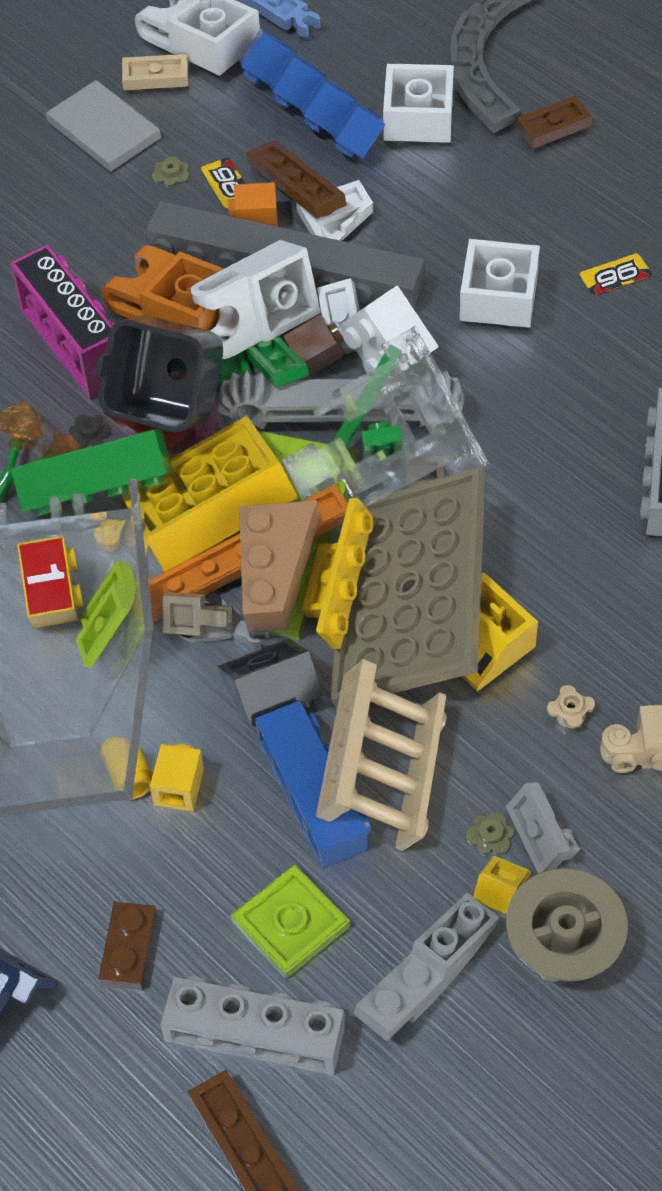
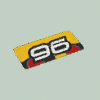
[201,158,245,208]
[580,253,652,295]

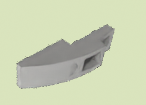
[354,893,500,1041]

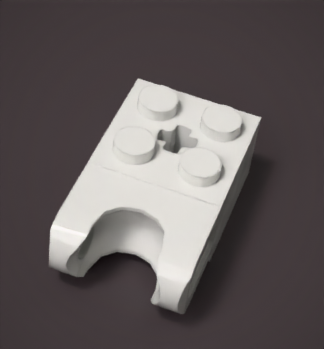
[135,0,260,76]
[191,240,321,359]

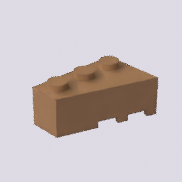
[239,500,321,633]

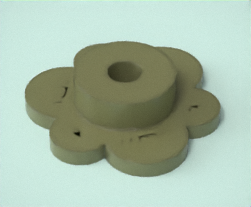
[152,156,189,187]
[466,812,514,855]

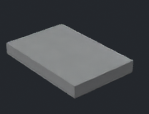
[46,80,161,172]

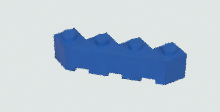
[240,28,385,158]

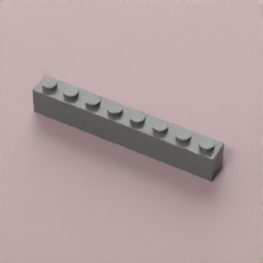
[146,201,425,309]

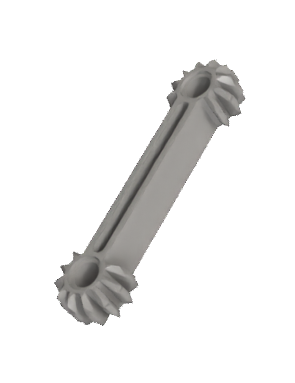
[217,368,464,430]

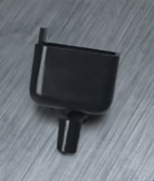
[95,315,224,432]

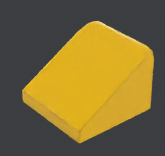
[473,855,531,914]

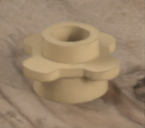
[547,685,595,728]

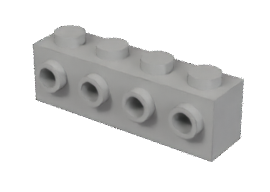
[640,388,662,536]
[160,976,345,1075]

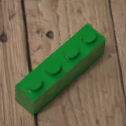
[10,429,173,516]

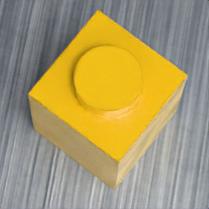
[150,743,204,812]

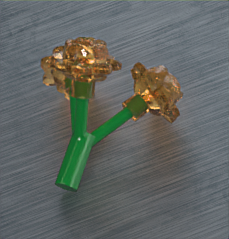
[0,402,80,502]

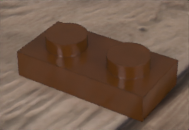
[517,95,592,148]
[98,901,157,991]

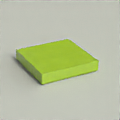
[231,864,350,979]

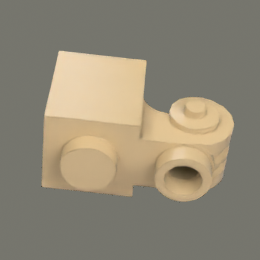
[600,705,662,773]

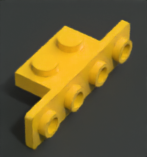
[301,498,373,649]

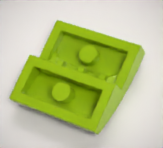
[75,560,136,668]

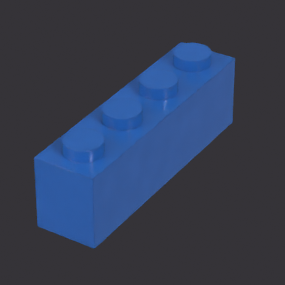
[255,701,371,869]

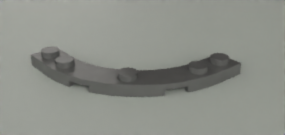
[450,0,532,133]

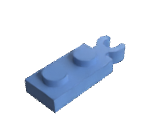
[240,0,320,38]

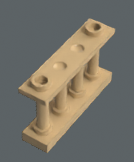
[316,659,447,851]

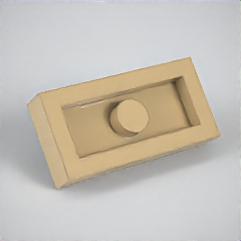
[122,54,189,90]

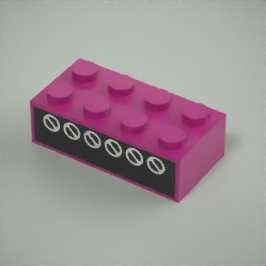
[10,244,116,400]

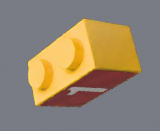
[17,536,84,629]

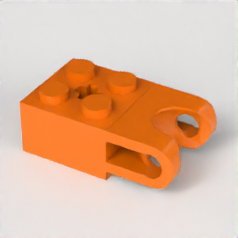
[102,245,224,331]

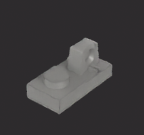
[506,782,580,874]

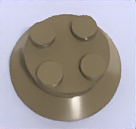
[506,868,628,982]

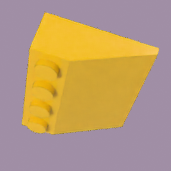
[121,415,298,572]

